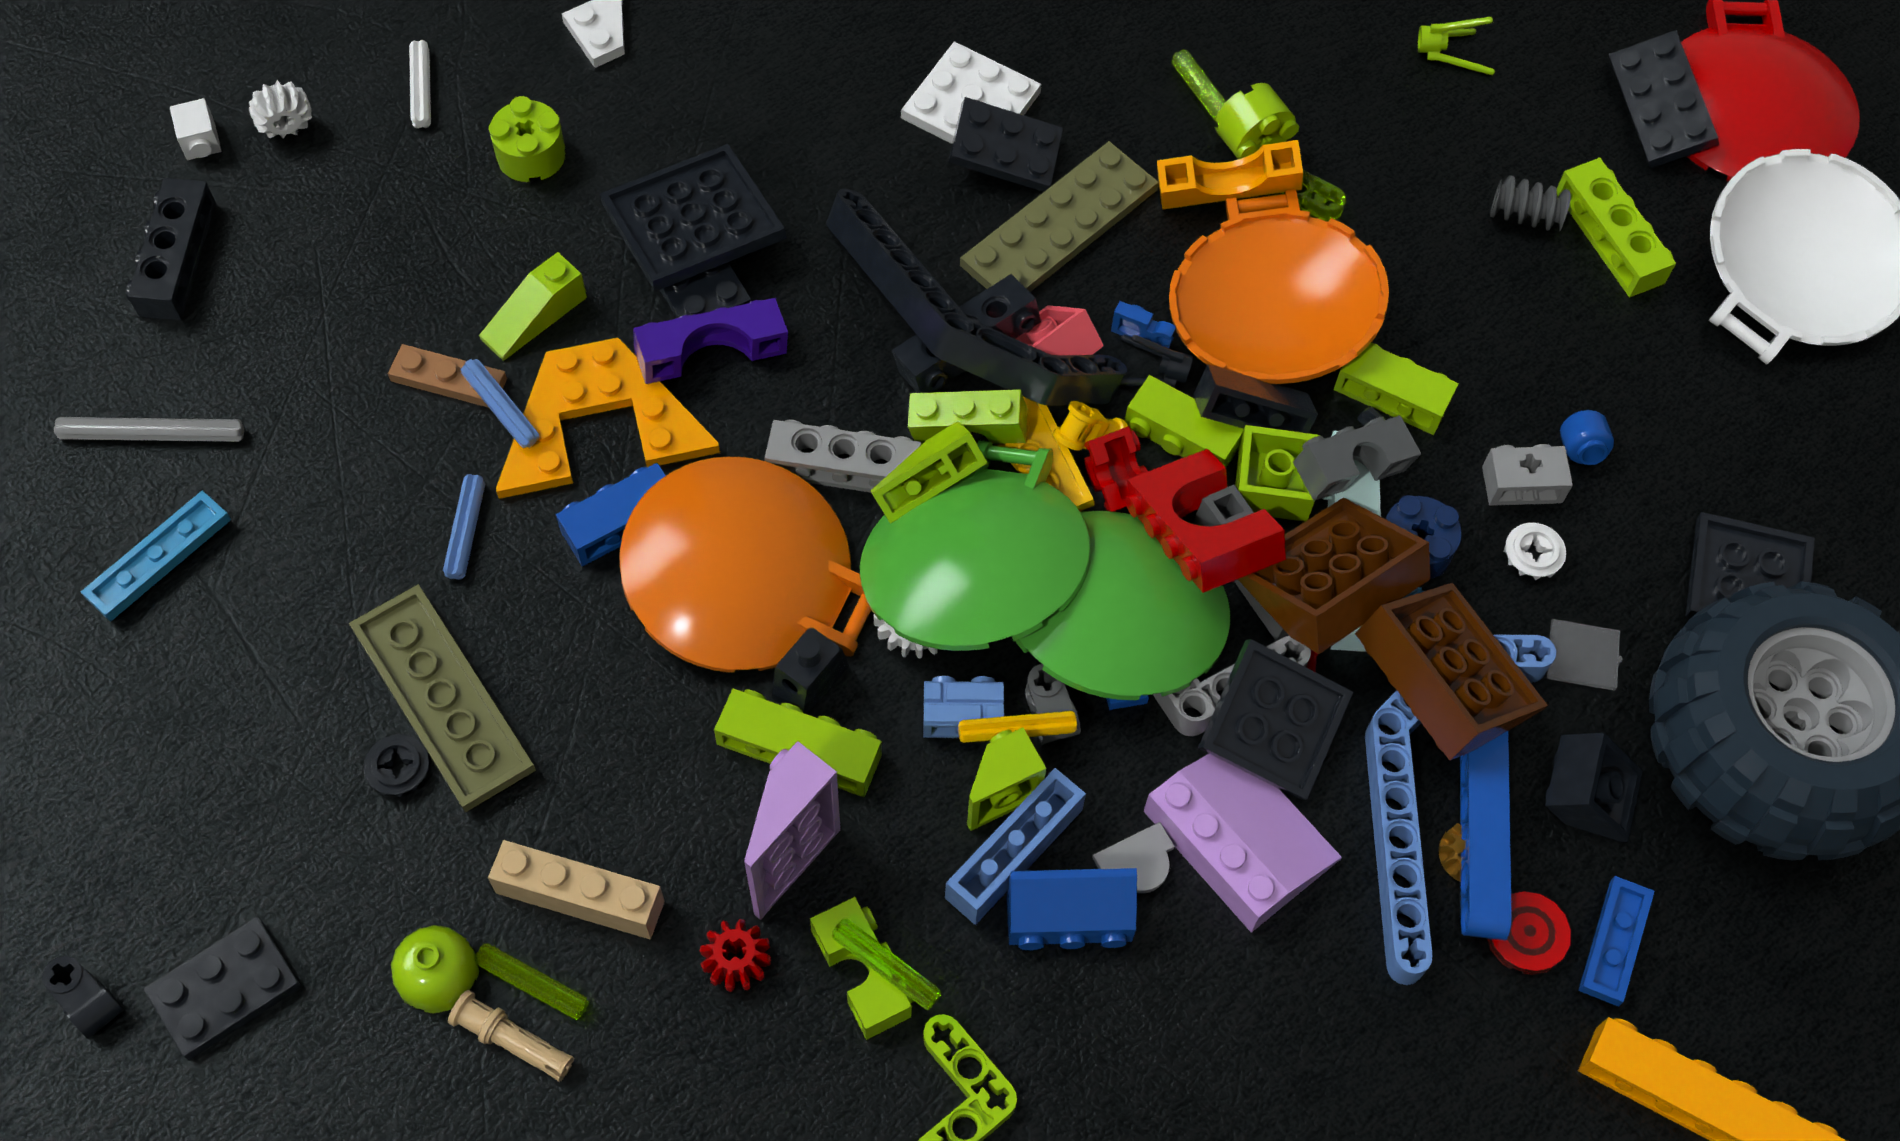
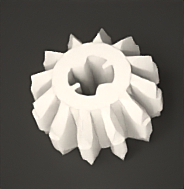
[249,80,312,139]

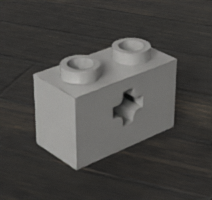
[1482,444,1573,506]

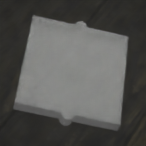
[1547,619,1622,691]

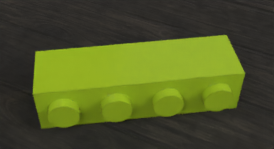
[714,688,882,797]

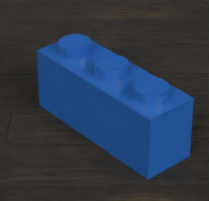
[556,463,666,566]

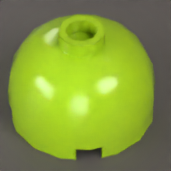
[391,925,479,1014]

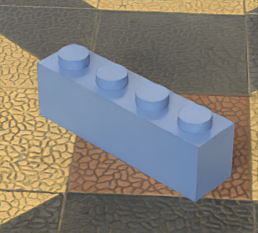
[945,768,1086,925]

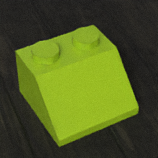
[967,728,1046,831]

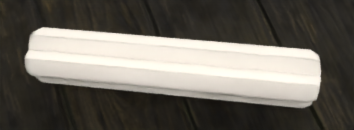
[409,40,431,129]

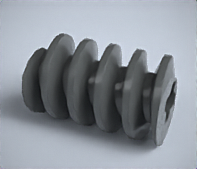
[1490,175,1571,231]

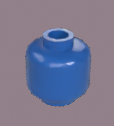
[1560,410,1614,465]

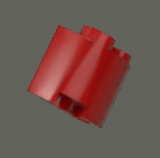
[1084,426,1148,512]

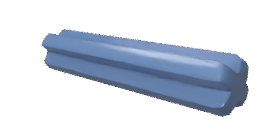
[461,359,540,448]
[443,474,485,580]

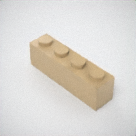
[488,840,665,940]

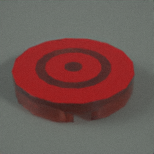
[1487,891,1571,975]

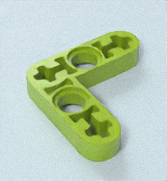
[918,1014,1017,1141]

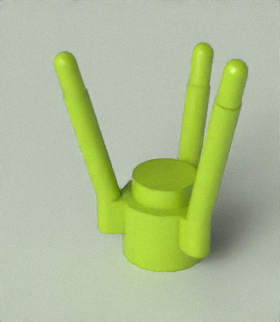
[1418,17,1495,75]

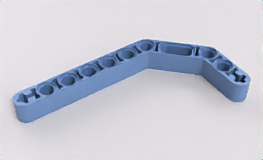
[1365,635,1556,985]

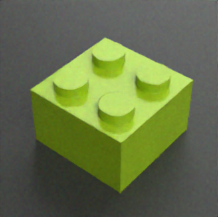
[1235,425,1320,522]

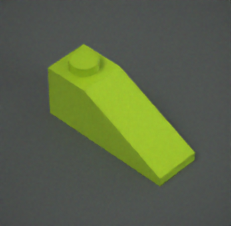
[479,252,587,361]
[870,421,987,524]

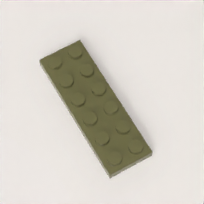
[960,141,1159,292]
[349,584,536,812]

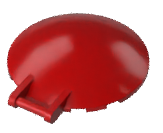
[1681,0,1860,181]

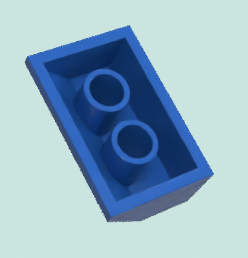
[1007,868,1137,950]

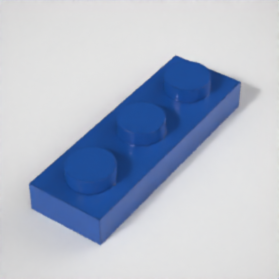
[1578,876,1655,1007]

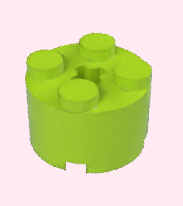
[1215,83,1299,159]
[489,96,565,182]

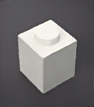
[170,98,222,160]

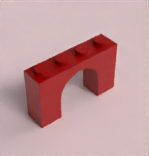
[1125,449,1286,593]

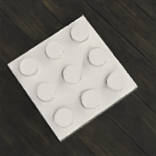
[901,42,1041,144]

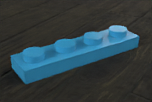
[81,490,231,622]

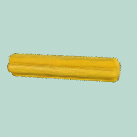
[958,711,1077,743]

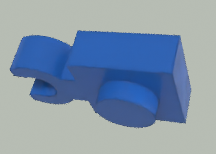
[1111,301,1176,349]

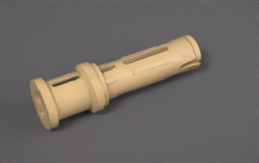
[448,990,574,1082]

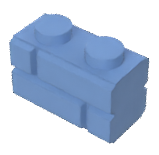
[923,676,1004,738]

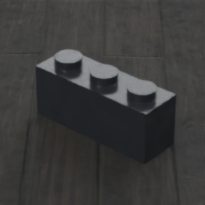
[1193,364,1318,433]

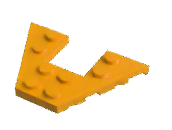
[496,338,720,499]

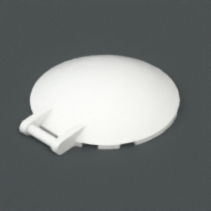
[1709,149,1900,364]

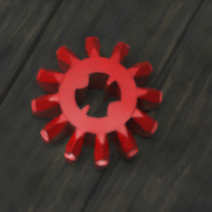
[700,919,771,992]

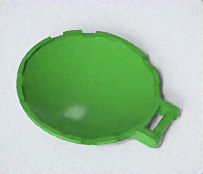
[860,440,1091,651]
[1016,511,1230,700]

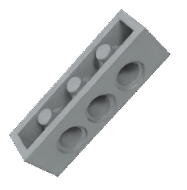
[765,420,921,492]

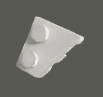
[562,0,625,68]

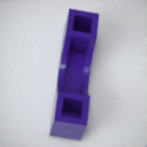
[633,298,788,384]

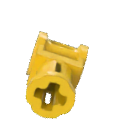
[1053,401,1128,451]

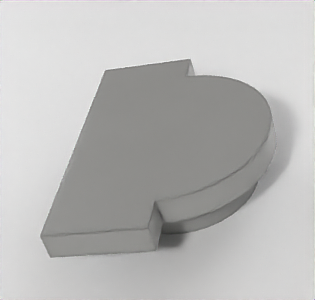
[1092,822,1175,893]

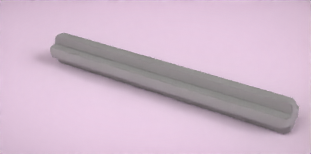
[54,417,244,442]

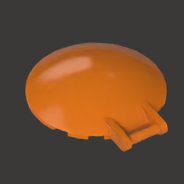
[1169,189,1389,384]
[620,457,871,672]

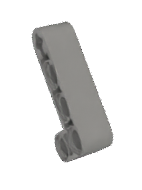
[1153,636,1311,736]

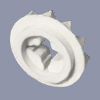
[1503,523,1566,580]

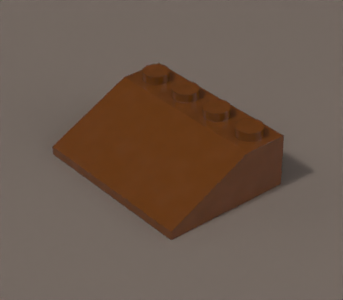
[1238,497,1430,654]
[1355,583,1548,760]

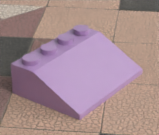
[744,741,840,920]
[1144,754,1342,933]

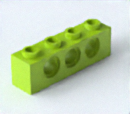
[1557,158,1676,298]

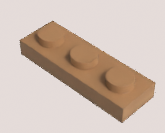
[388,344,507,408]

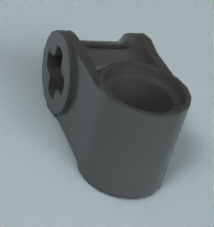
[1025,664,1081,745]

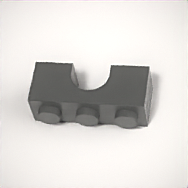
[1293,416,1421,501]

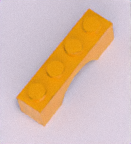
[1157,140,1303,210]

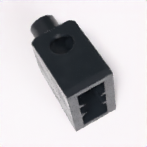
[772,627,849,715]

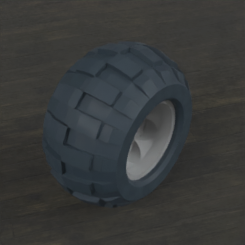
[1649,581,1900,860]

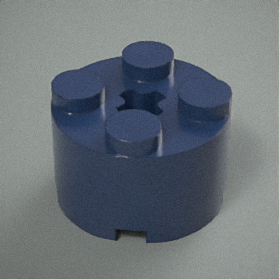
[1386,495,1461,583]

